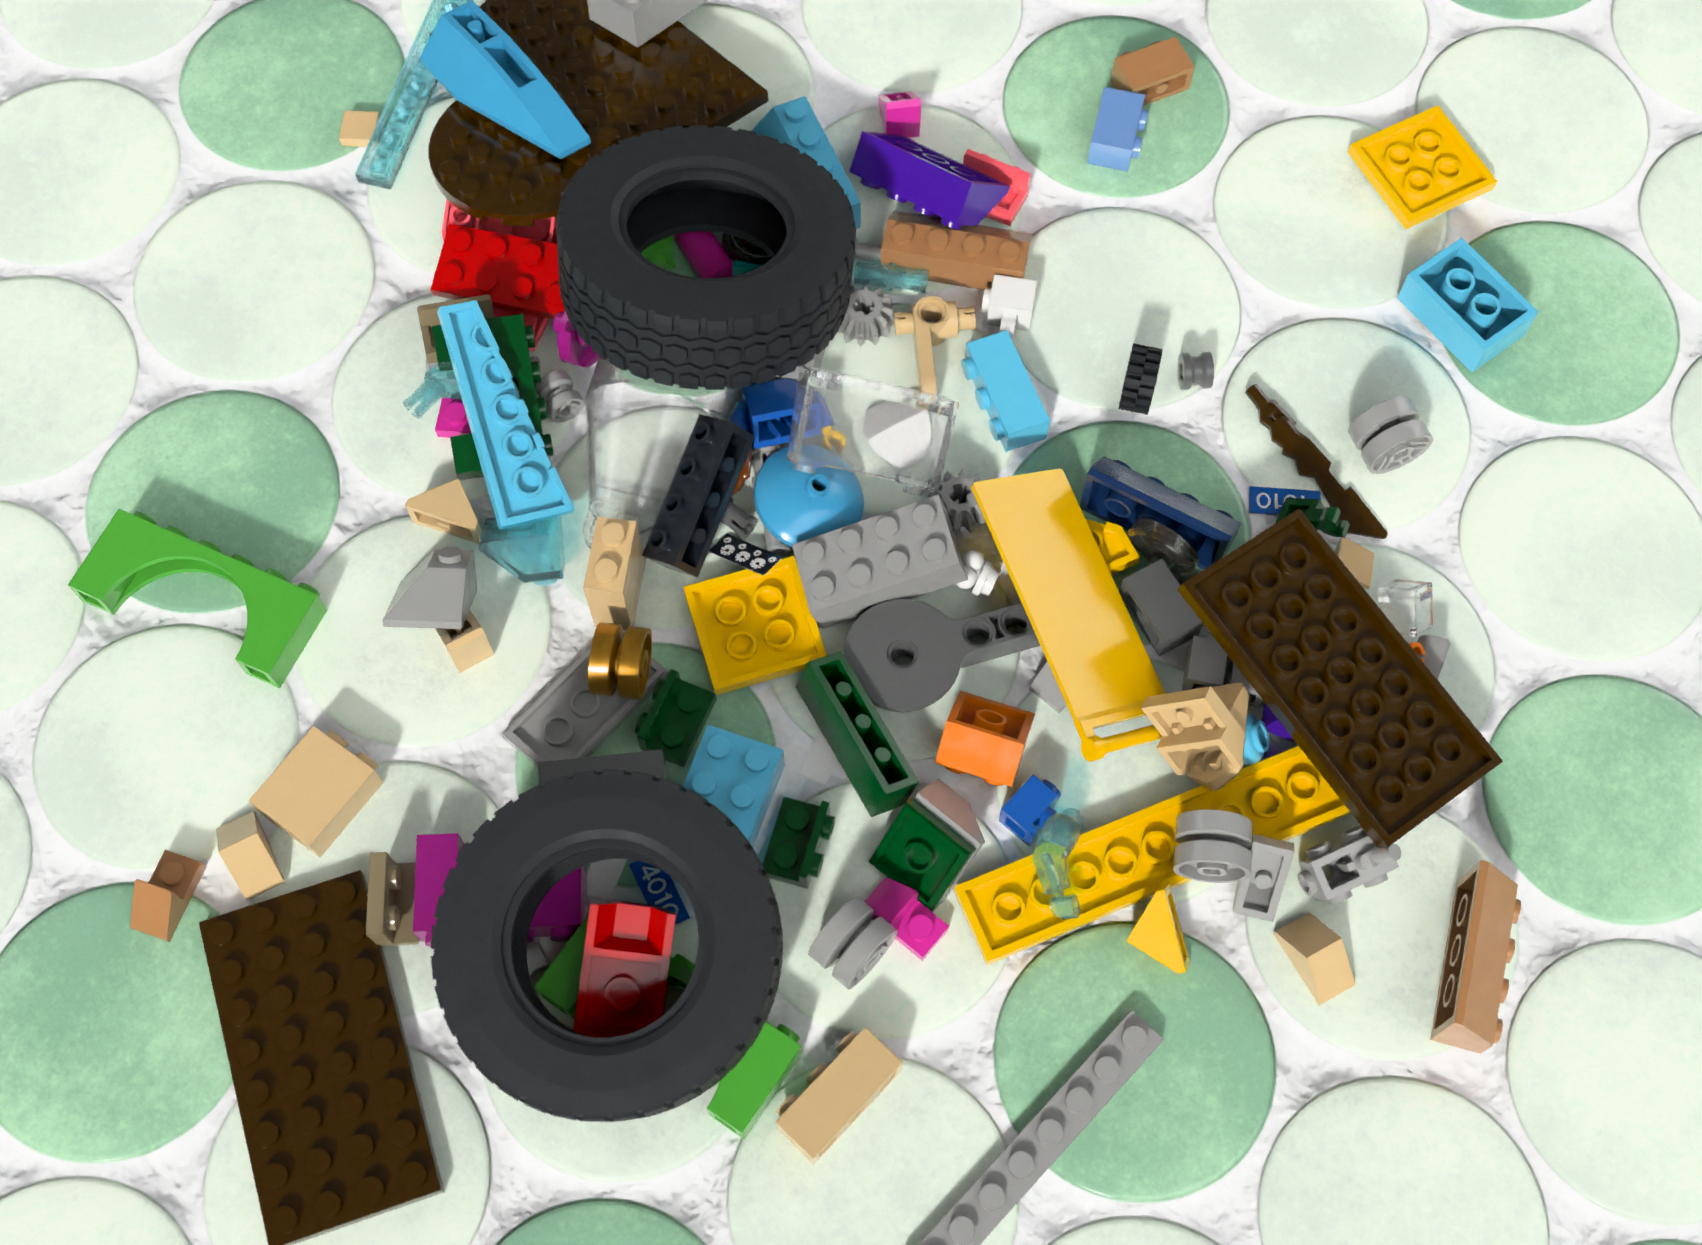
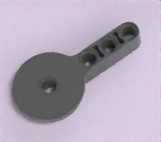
[843,599,1041,712]

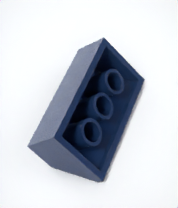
[1080,456,1241,570]

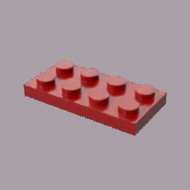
[430,224,565,319]

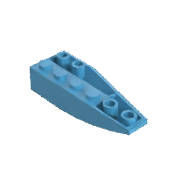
[420,0,591,159]

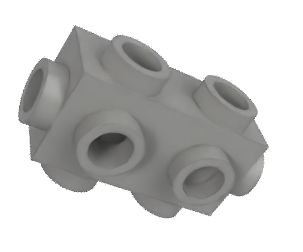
[1297,825,1401,904]

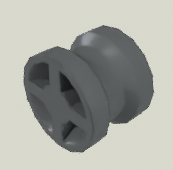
[1177,352,1214,390]

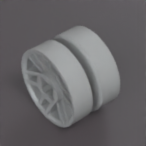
[1348,396,1433,474]
[1173,810,1253,883]
[808,896,898,990]

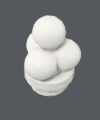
[956,549,1001,597]

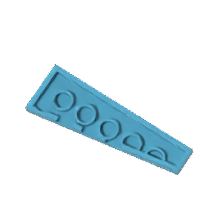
[437,300,574,530]

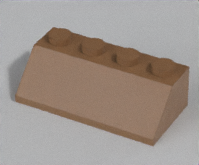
[880,211,1032,290]
[1430,860,1521,1054]

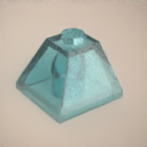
[478,516,565,585]

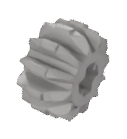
[837,283,894,347]
[927,469,986,535]

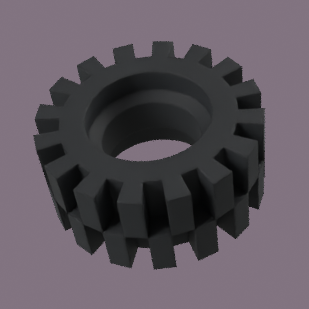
[1118,343,1163,415]

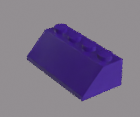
[849,131,1010,229]

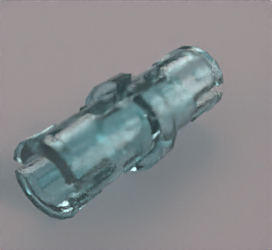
[854,261,928,293]

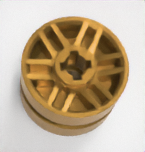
[588,622,652,700]

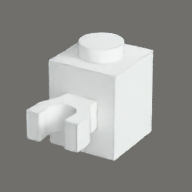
[981,274,1037,341]

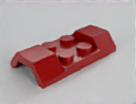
[573,900,676,1038]

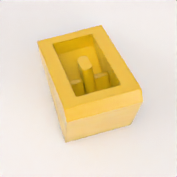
[1126,883,1190,974]

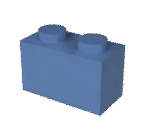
[1087,87,1149,172]

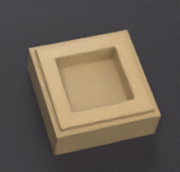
[339,110,381,147]

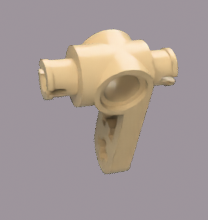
[894,296,976,404]

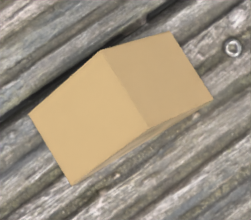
[405,478,485,545]
[435,610,494,673]
[216,811,285,900]
[1273,913,1356,1006]

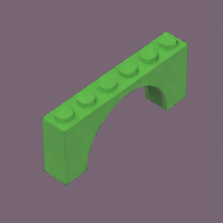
[68,509,328,688]
[534,914,803,1139]

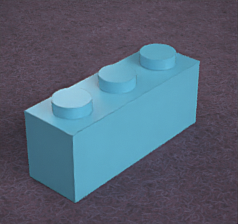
[961,330,1050,452]

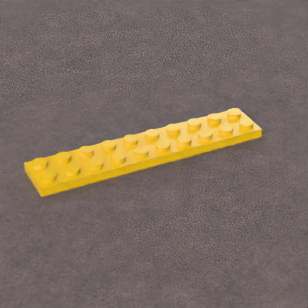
[953,746,1351,965]

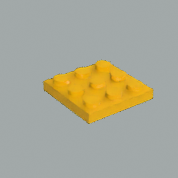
[1348,105,1497,230]
[683,556,827,695]

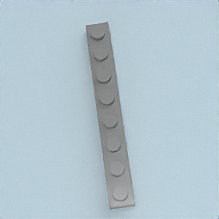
[919,1010,1164,1245]

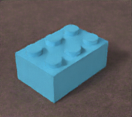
[1397,237,1538,373]
[683,725,785,848]

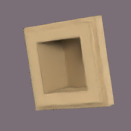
[1335,538,1374,589]

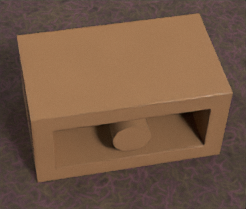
[1110,36,1195,106]

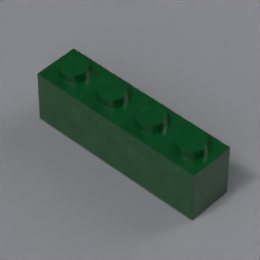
[796,651,919,818]

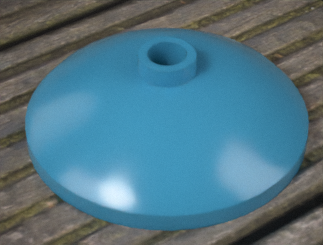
[753,445,864,548]

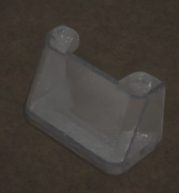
[787,365,959,496]

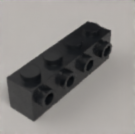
[642,414,755,578]

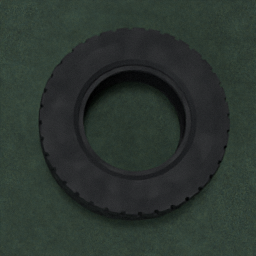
[556,125,856,390]
[431,770,783,1122]

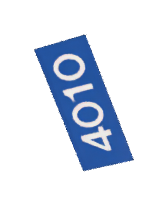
[1249,486,1321,515]
[629,861,690,925]

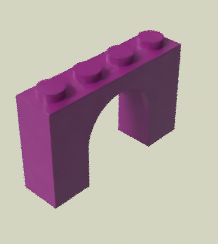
[413,833,587,947]

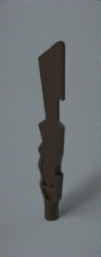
[1245,384,1388,539]

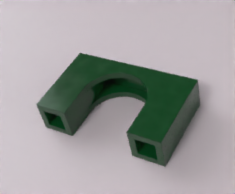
[432,314,554,480]

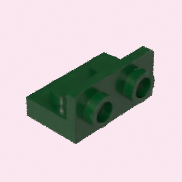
[635,669,717,767]
[763,797,836,889]

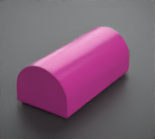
[673,231,733,278]

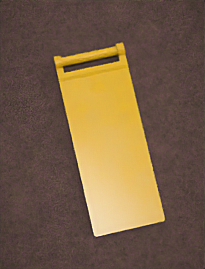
[971,468,1166,762]

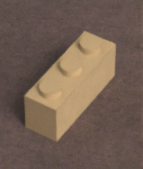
[775,1027,903,1165]

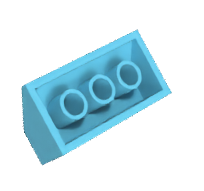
[751,96,861,229]

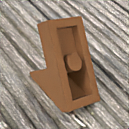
[130,850,206,942]

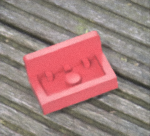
[963,149,1031,226]

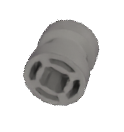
[535,370,585,422]

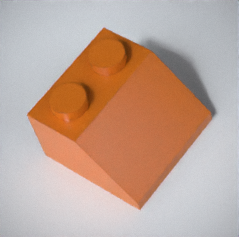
[935,691,1035,787]

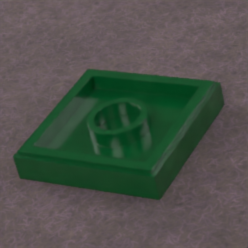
[868,798,976,912]

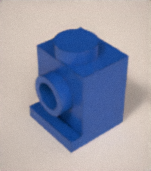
[998,774,1061,847]

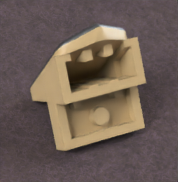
[1141,682,1249,791]

